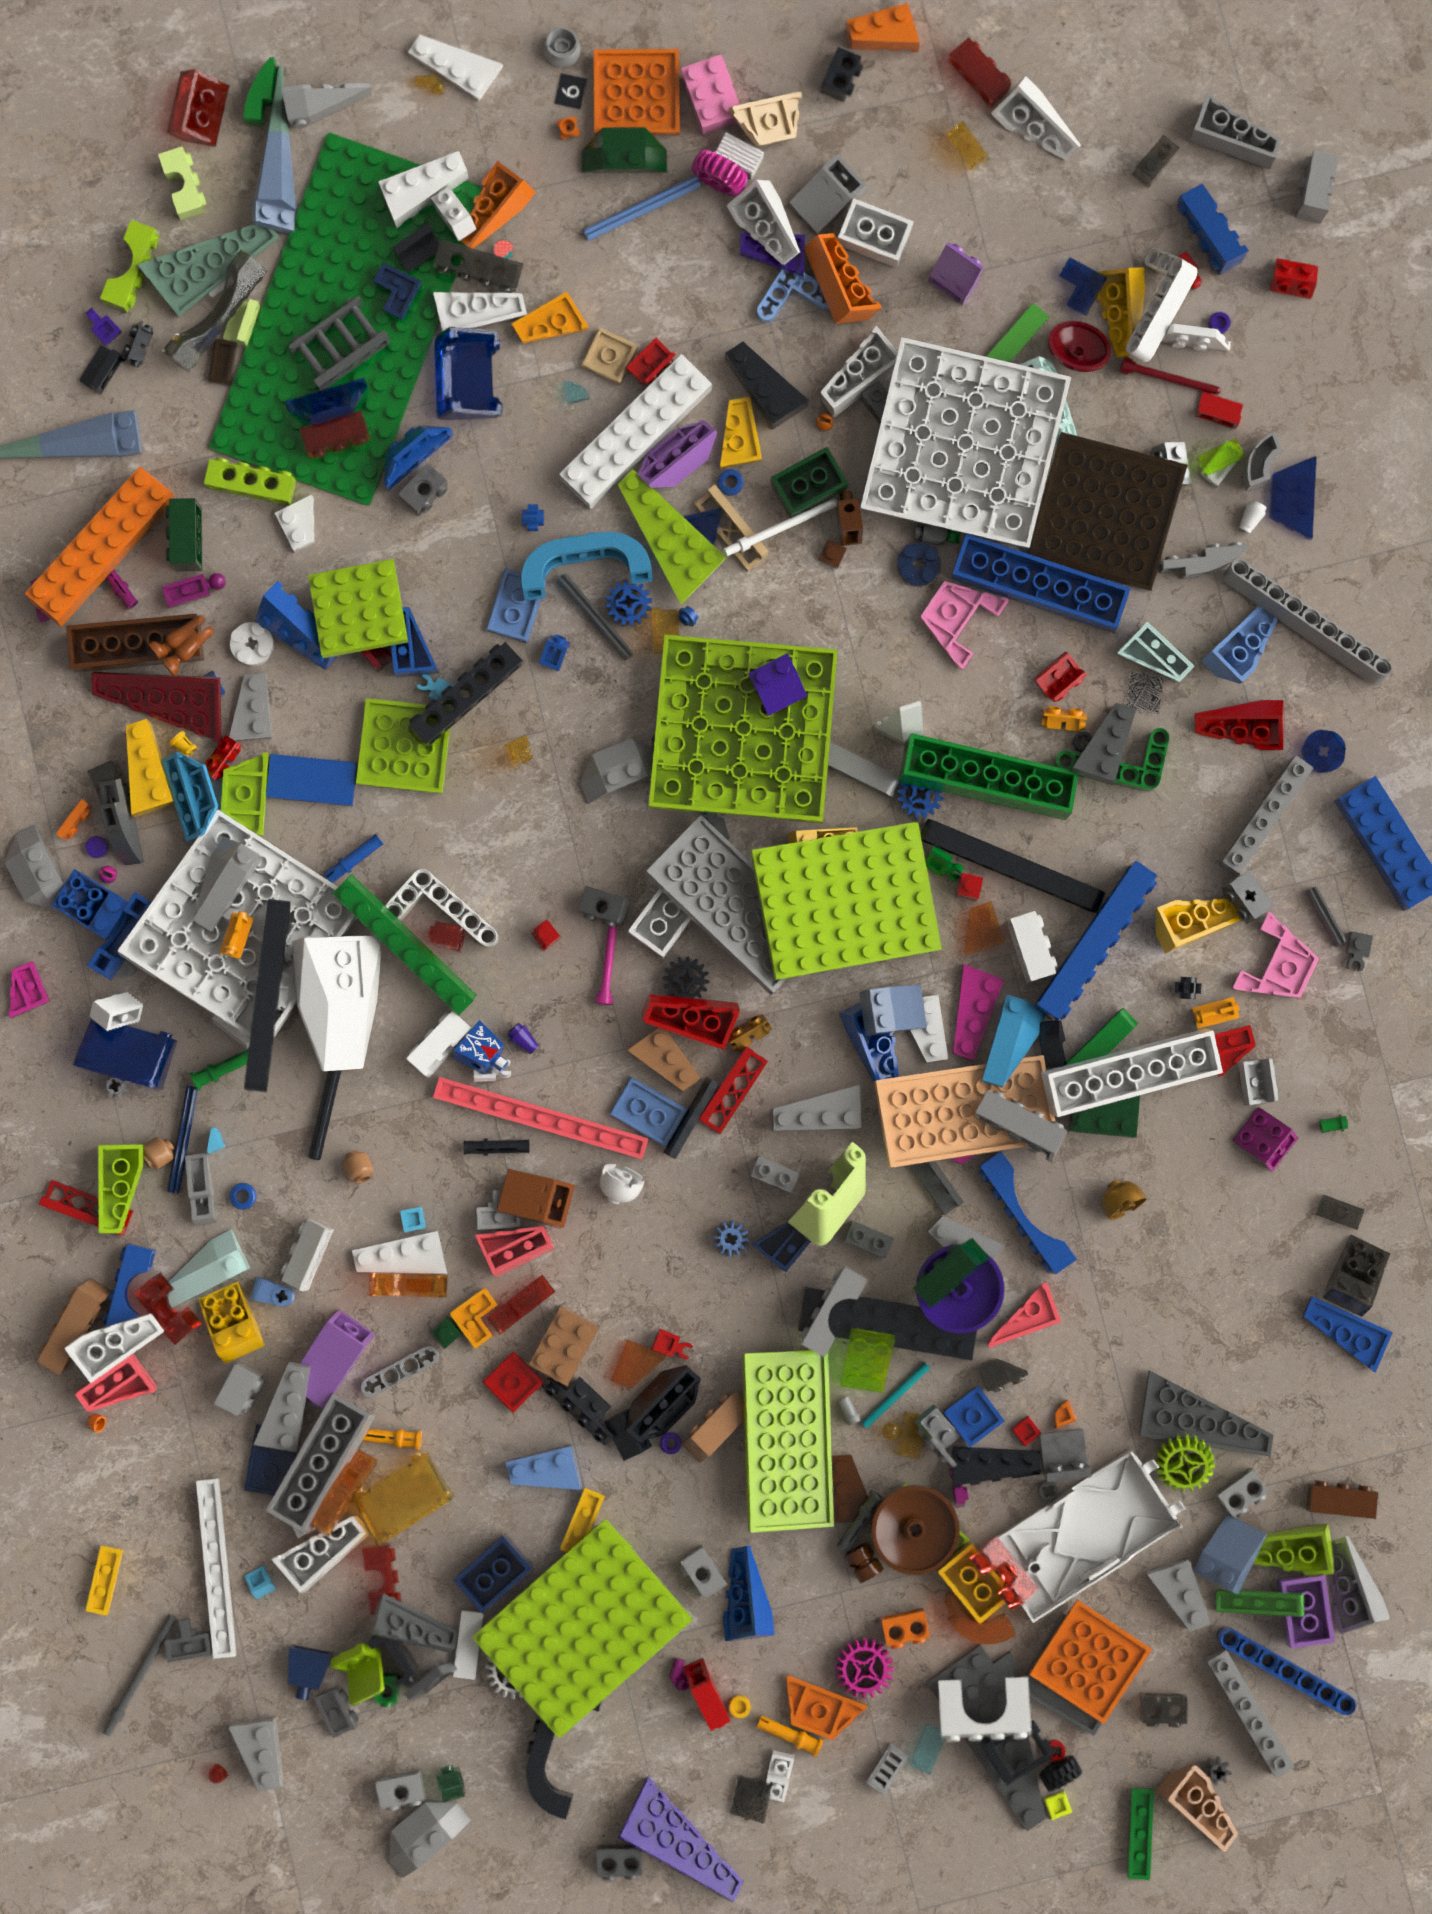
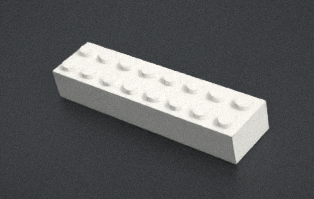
[559,354,712,510]
[1041,1029,1223,1117]

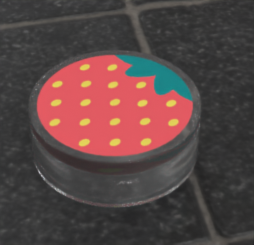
[493,239,515,262]

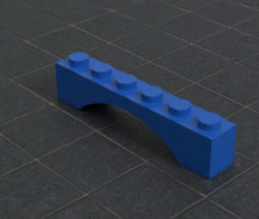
[978,1151,1077,1275]

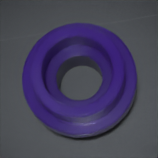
[660,1432,682,1454]

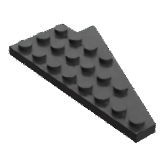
[926,1644,1045,1831]

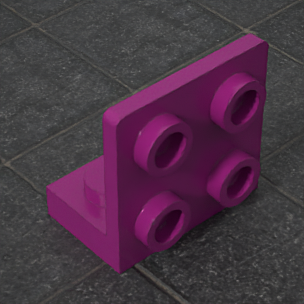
[1233,1107,1299,1172]

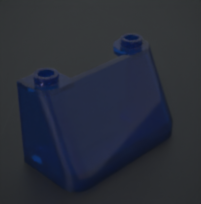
[434,327,503,420]
[73,1018,177,1090]

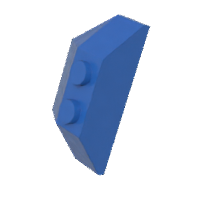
[384,426,454,491]

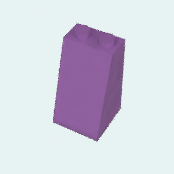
[300,1309,375,1408]

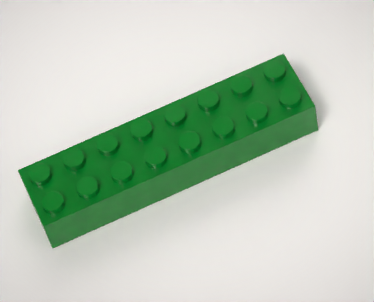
[898,733,1079,820]

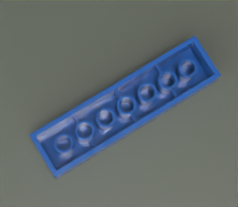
[951,533,1131,633]
[1034,861,1157,1021]

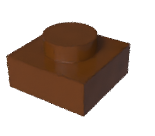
[818,539,847,569]

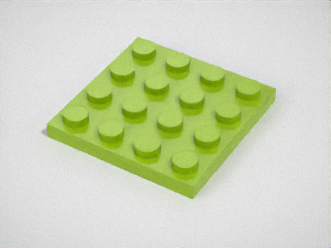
[308,559,408,658]
[356,698,453,794]

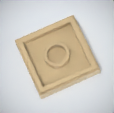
[581,327,638,385]

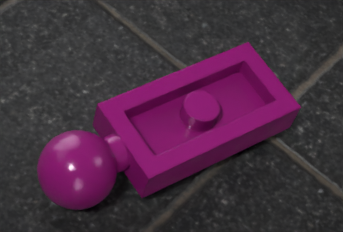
[162,573,226,608]

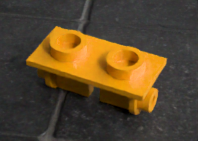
[1041,706,1087,732]
[219,911,254,960]
[1192,997,1240,1029]

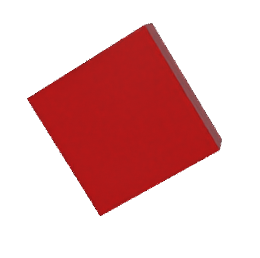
[1011,1416,1041,1447]

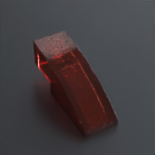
[487,1274,556,1335]

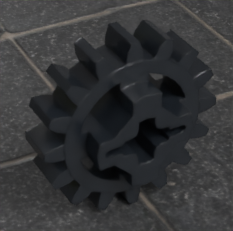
[662,956,710,999]

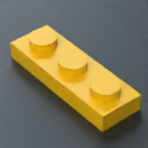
[559,1487,605,1553]
[85,1545,124,1616]

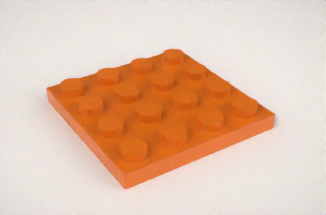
[594,49,680,136]
[1029,1599,1152,1724]

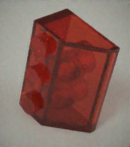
[167,69,230,147]

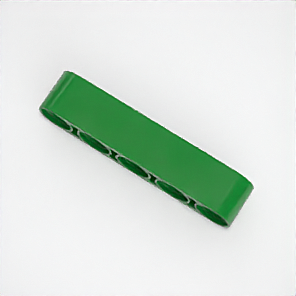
[1065,1008,1139,1066]

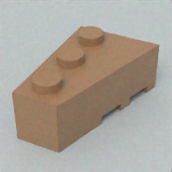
[682,1392,744,1463]

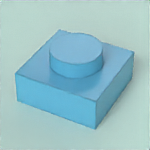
[400,1207,426,1232]

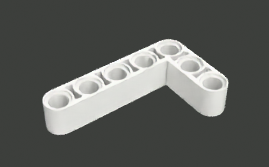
[1126,248,1197,362]
[385,869,498,947]

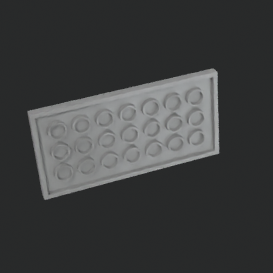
[644,815,787,995]

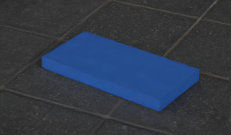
[266,754,358,806]

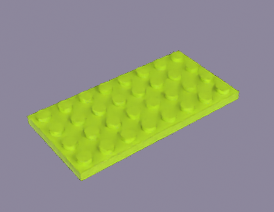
[742,1350,834,1532]

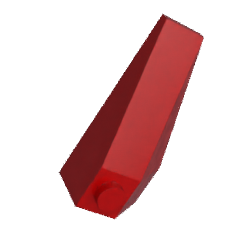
[1195,700,1284,750]

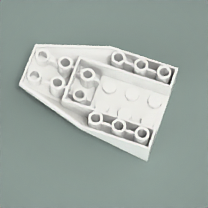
[292,935,382,1071]

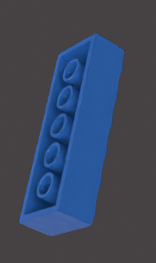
[1334,776,1432,911]

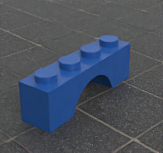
[87,892,152,980]
[103,1243,156,1327]

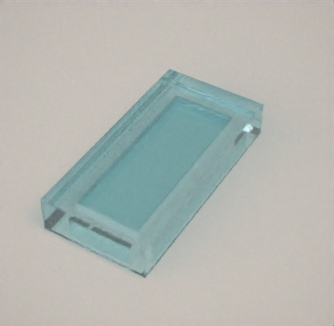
[910,1723,946,1774]

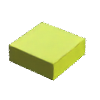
[1043,1790,1072,1820]

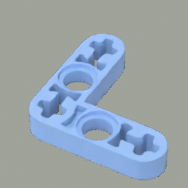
[757,270,829,323]

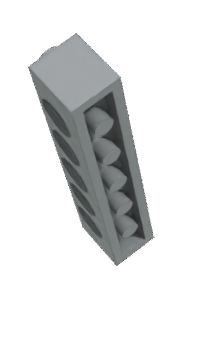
[1218,756,1314,876]
[1204,1647,1295,1778]

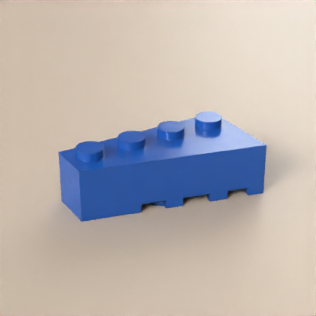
[255,581,338,670]

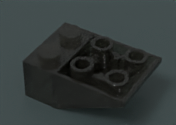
[1323,1234,1390,1317]

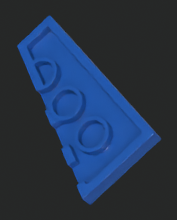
[1302,1296,1393,1373]

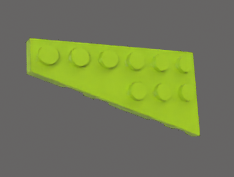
[618,469,726,605]

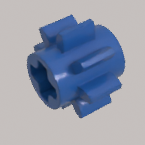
[522,504,544,531]

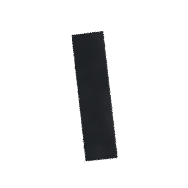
[663,1077,719,1159]

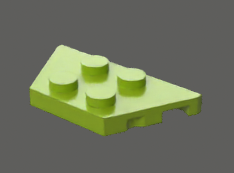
[221,752,269,836]

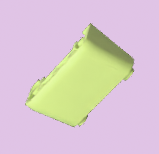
[788,1142,866,1246]

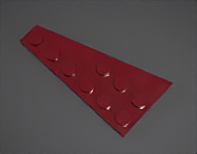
[91,672,222,743]

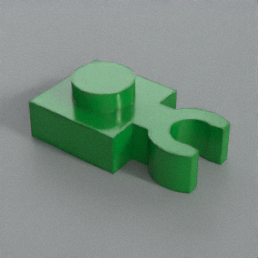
[926,846,964,882]

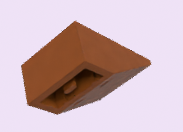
[497,1169,575,1229]

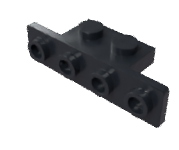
[541,1376,614,1445]

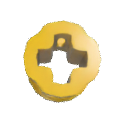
[169,731,198,757]

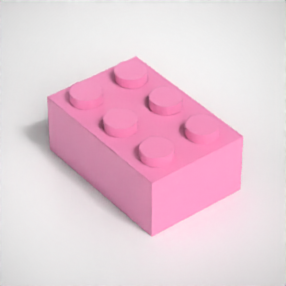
[681,55,740,136]

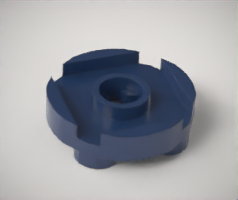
[897,543,941,587]

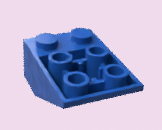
[51,869,128,941]

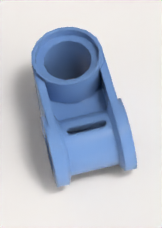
[250,1277,295,1306]

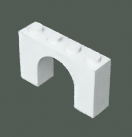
[939,1677,1031,1742]

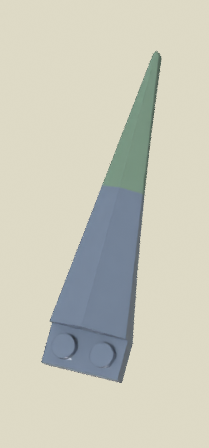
[252,64,296,234]
[0,410,142,458]

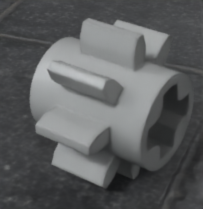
[103,1072,131,1099]

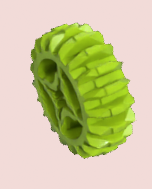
[1155,1433,1215,1493]

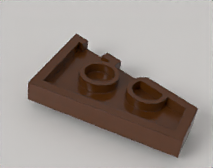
[832,1454,871,1523]

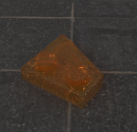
[611,1339,667,1389]

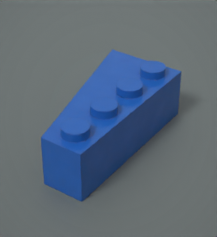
[1177,183,1249,275]

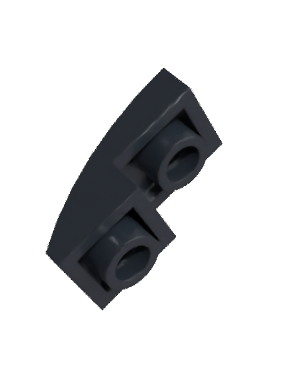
[1040,1020,1067,1068]

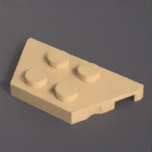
[728,91,802,147]

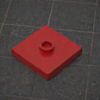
[482,1351,544,1413]

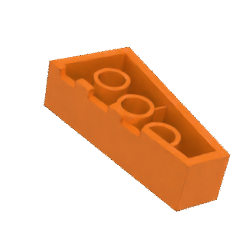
[804,233,882,324]

